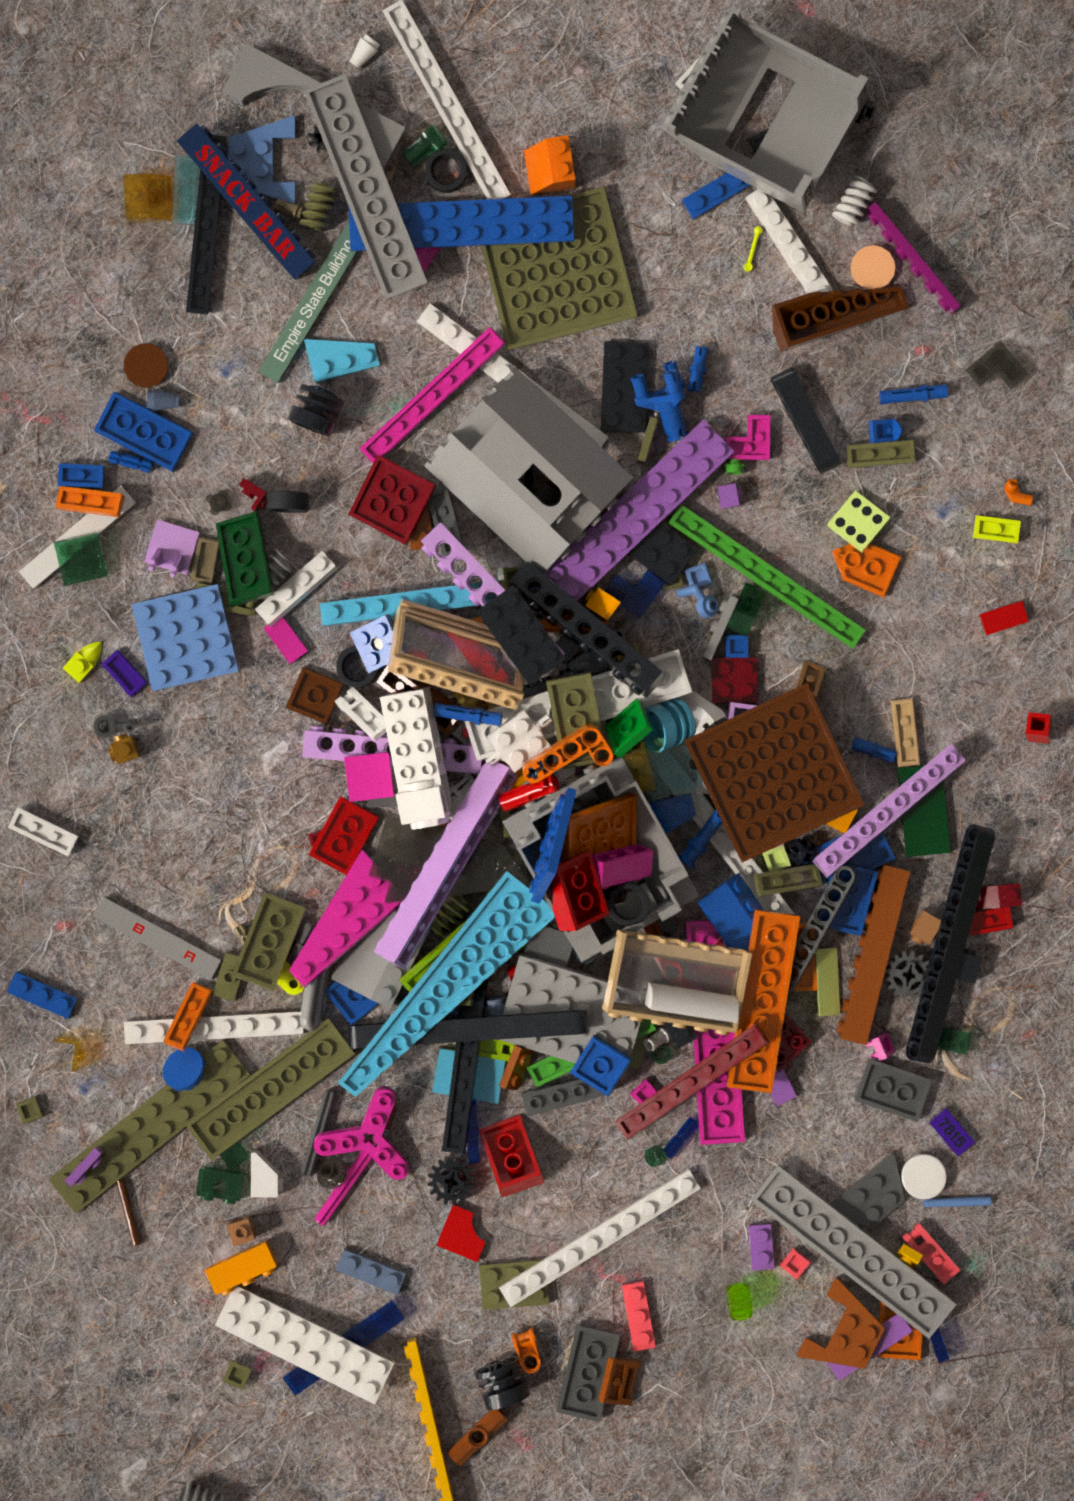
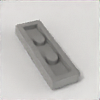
[700,595,738,661]

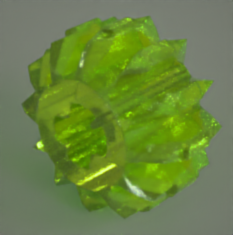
[726,1282,753,1321]

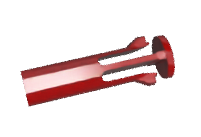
[499,774,560,812]

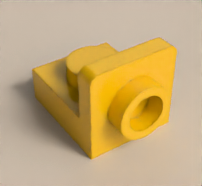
[896,1244,923,1269]

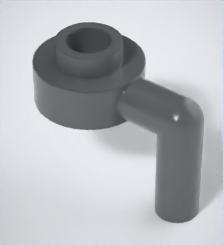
[92,715,134,738]

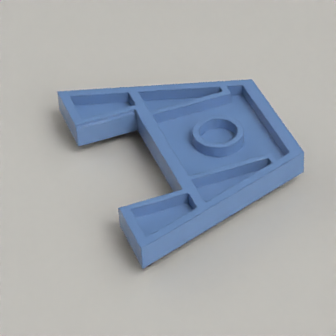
[228,115,296,204]

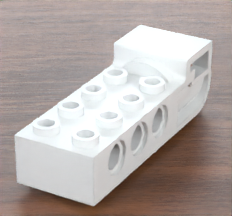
[380,687,452,829]

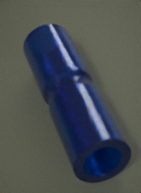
[662,1116,699,1159]

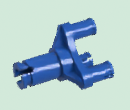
[630,360,689,442]

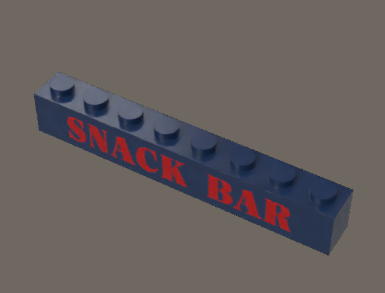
[176,123,315,280]

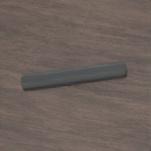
[301,1090,336,1177]

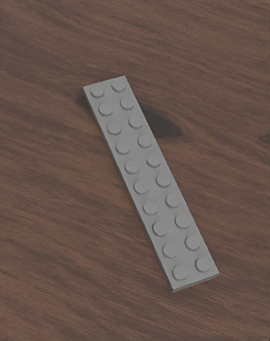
[304,74,428,301]
[751,1164,957,1339]

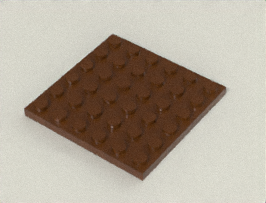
[684,683,865,863]

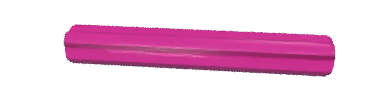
[315,1150,372,1226]

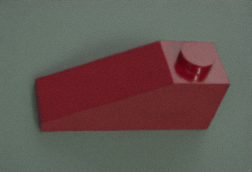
[976,882,1022,910]

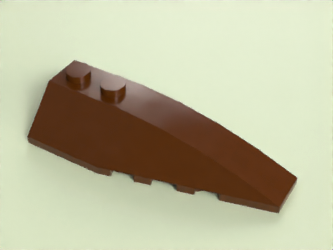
[772,287,909,353]

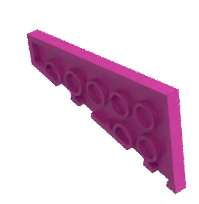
[289,850,405,989]

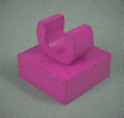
[866,1032,895,1061]

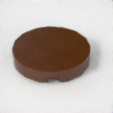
[124,343,168,388]

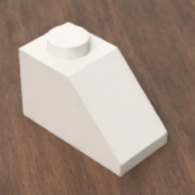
[251,1150,284,1197]

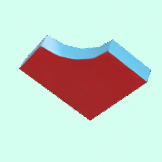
[436,1205,486,1262]

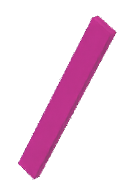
[359,327,506,463]

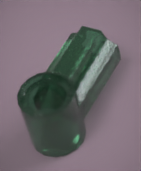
[402,124,449,169]

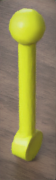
[744,226,763,272]

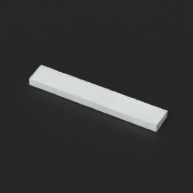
[19,486,136,589]

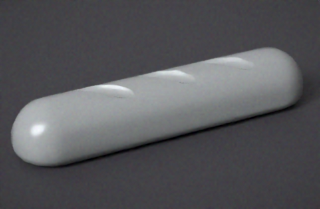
[300,970,327,1031]

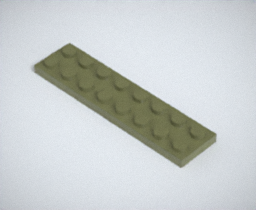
[185,1018,355,1161]

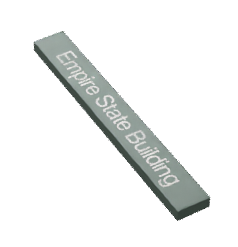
[258,221,357,383]

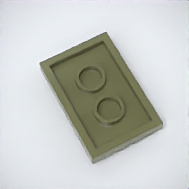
[479,1259,549,1310]

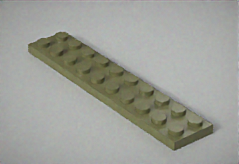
[48,1039,251,1214]

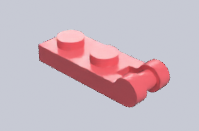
[902,1222,960,1284]

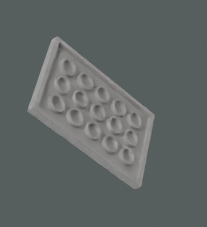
[500,954,647,1078]

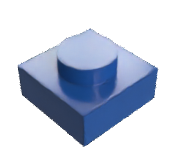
[725,635,748,658]

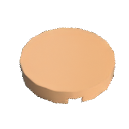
[850,245,895,290]

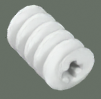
[832,175,877,226]

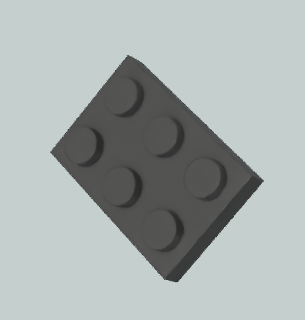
[854,1058,932,1122]

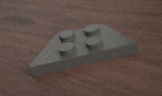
[830,1152,905,1229]

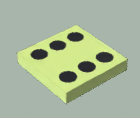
[827,490,890,553]

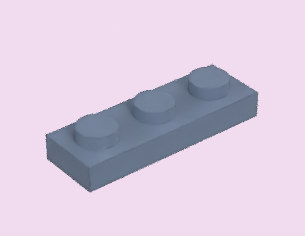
[336,1248,406,1295]

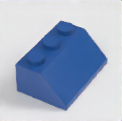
[697,873,765,950]

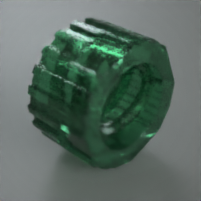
[651,1044,671,1065]
[645,1145,666,1167]

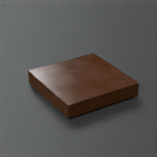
[286,667,344,725]

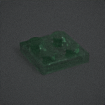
[53,532,108,586]

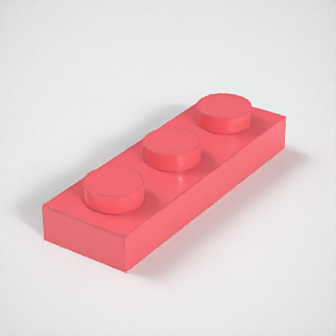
[621,1280,656,1351]

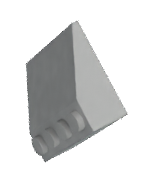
[331,910,430,1009]

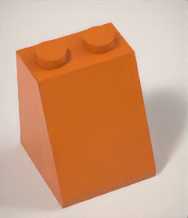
[524,135,575,195]

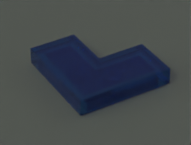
[605,569,666,619]

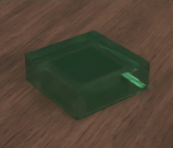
[220,1141,250,1171]

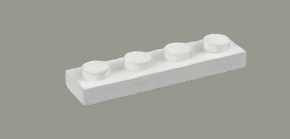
[255,551,338,627]

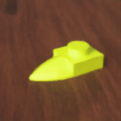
[63,642,102,683]

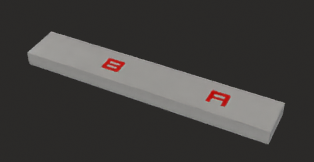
[93,897,222,980]

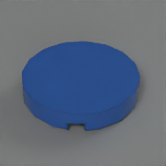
[163,1047,206,1091]

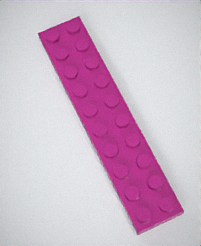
[685,920,745,1145]

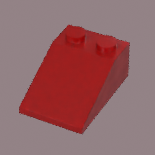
[553,850,610,931]
[478,1115,544,1198]

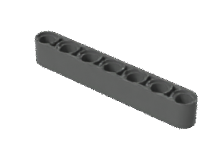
[787,865,858,1000]

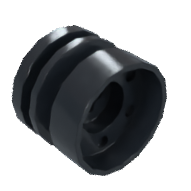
[287,384,345,437]
[474,1357,530,1410]

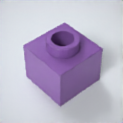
[717,483,743,510]

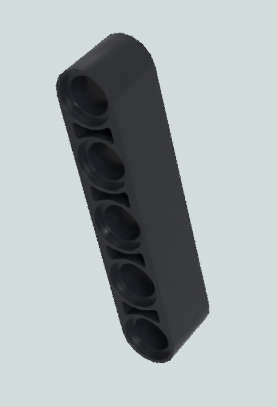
[770,367,841,474]

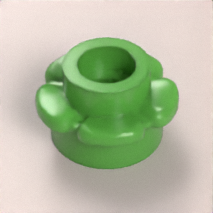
[724,459,746,475]

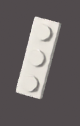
[8,807,79,856]

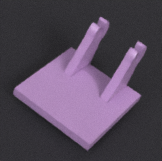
[144,520,200,578]

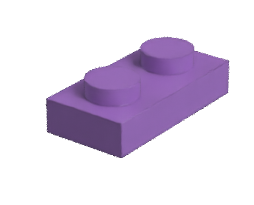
[65,1145,104,1187]
[749,1223,774,1271]

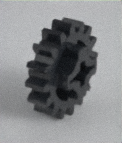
[427,1156,476,1205]

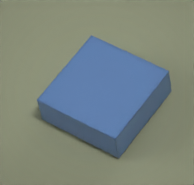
[684,563,713,588]

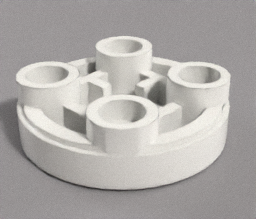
[901,1154,947,1199]

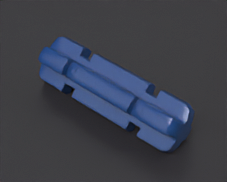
[108,451,153,473]

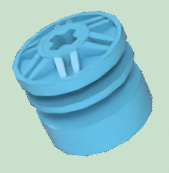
[641,697,695,753]

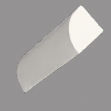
[644,983,739,1023]

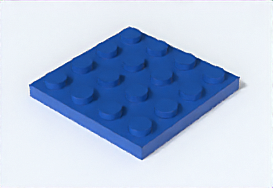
[529,787,577,904]

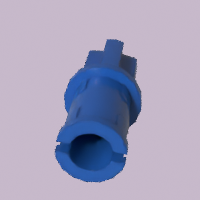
[851,736,896,763]

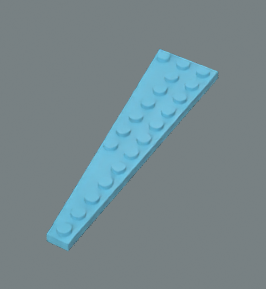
[338,871,555,1097]

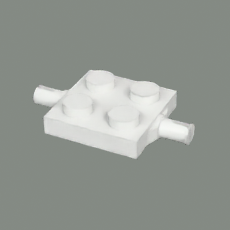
[485,709,552,773]

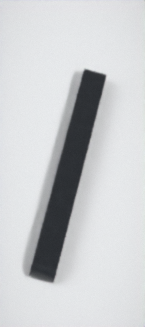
[906,824,995,1063]
[349,1010,589,1049]

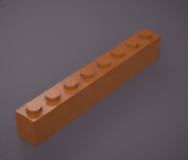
[836,865,910,1045]

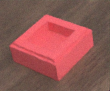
[779,1247,811,1280]

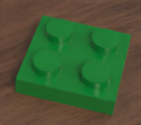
[605,698,653,758]

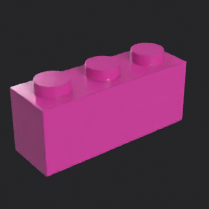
[592,844,653,889]

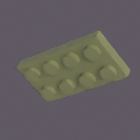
[546,672,607,769]
[232,892,306,992]

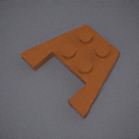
[796,1278,886,1369]

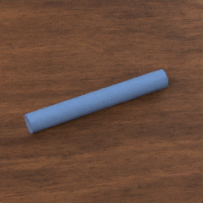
[923,1196,991,1208]

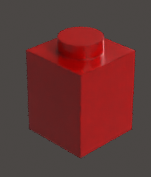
[1025,712,1053,744]

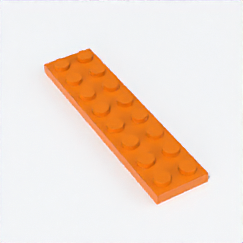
[727,909,800,1093]

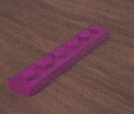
[867,202,961,314]

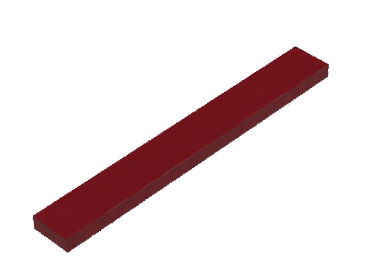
[615,1023,770,1140]

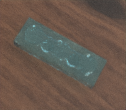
[172,156,198,225]

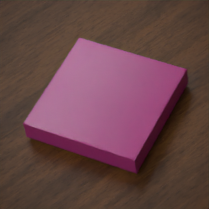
[344,752,395,802]

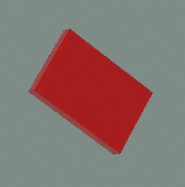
[308,796,379,875]

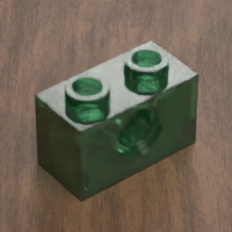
[196,1166,246,1204]

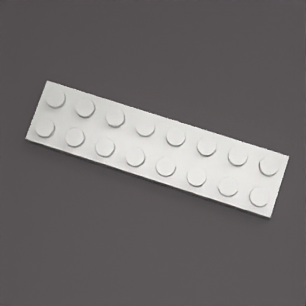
[215,1285,395,1404]

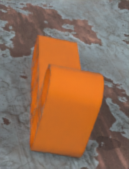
[522,724,613,783]

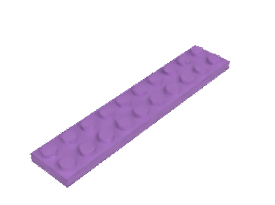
[544,419,735,602]

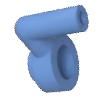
[676,585,718,619]

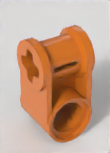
[511,1327,541,1373]

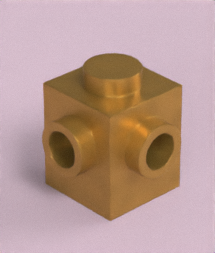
[108,733,141,765]

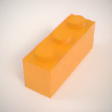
[205,1240,278,1296]

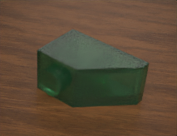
[726,582,766,637]

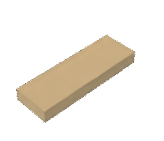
[890,698,921,767]

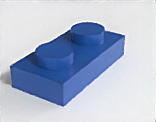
[58,463,105,488]

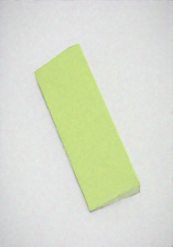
[816,947,840,1016]

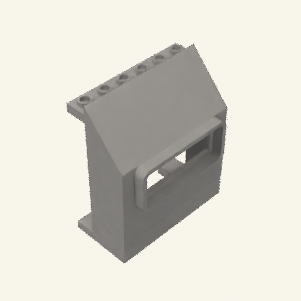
[660,8,870,213]

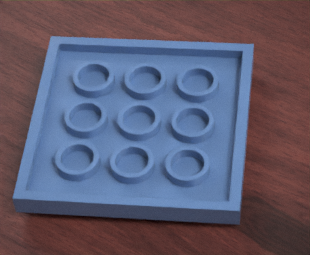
[131,584,240,691]

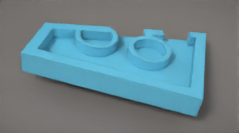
[304,339,380,383]

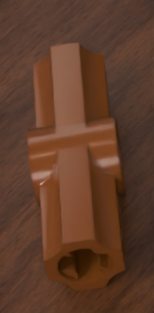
[447,1409,508,1466]

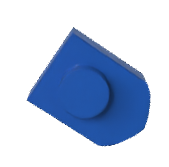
[869,419,903,443]

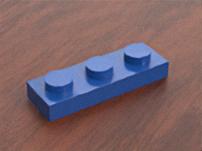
[682,173,750,220]
[7,971,78,1019]

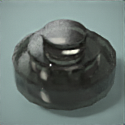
[317,1156,347,1190]

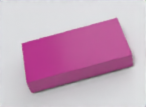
[263,617,308,664]

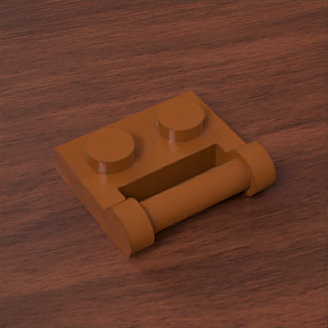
[598,1357,642,1406]

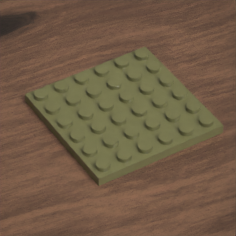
[481,187,638,351]

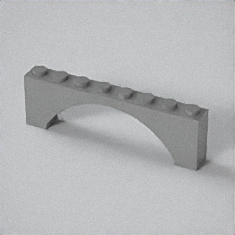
[222,44,406,173]

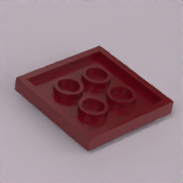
[348,455,437,545]

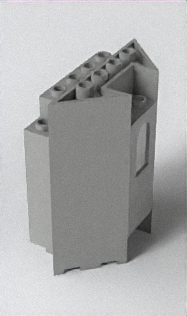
[424,367,633,574]
[503,757,699,962]

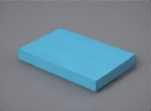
[432,1048,505,1104]

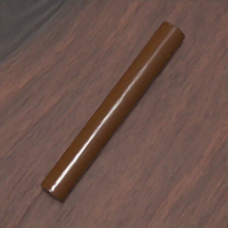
[116,1179,141,1246]

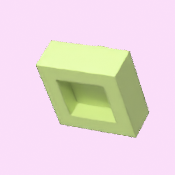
[762,845,791,872]

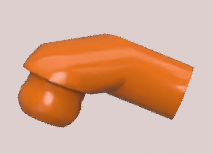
[1004,479,1033,506]

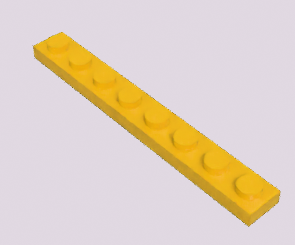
[404,1337,454,1501]

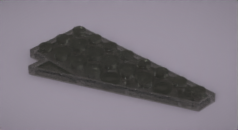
[369,811,534,903]

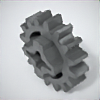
[884,951,929,999]

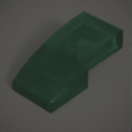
[937,1027,972,1055]

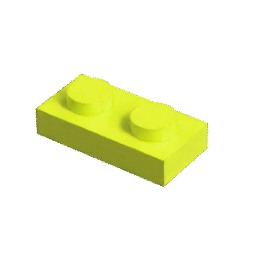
[973,515,1021,544]

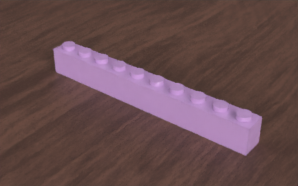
[374,762,518,970]

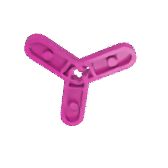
[314,1086,409,1180]

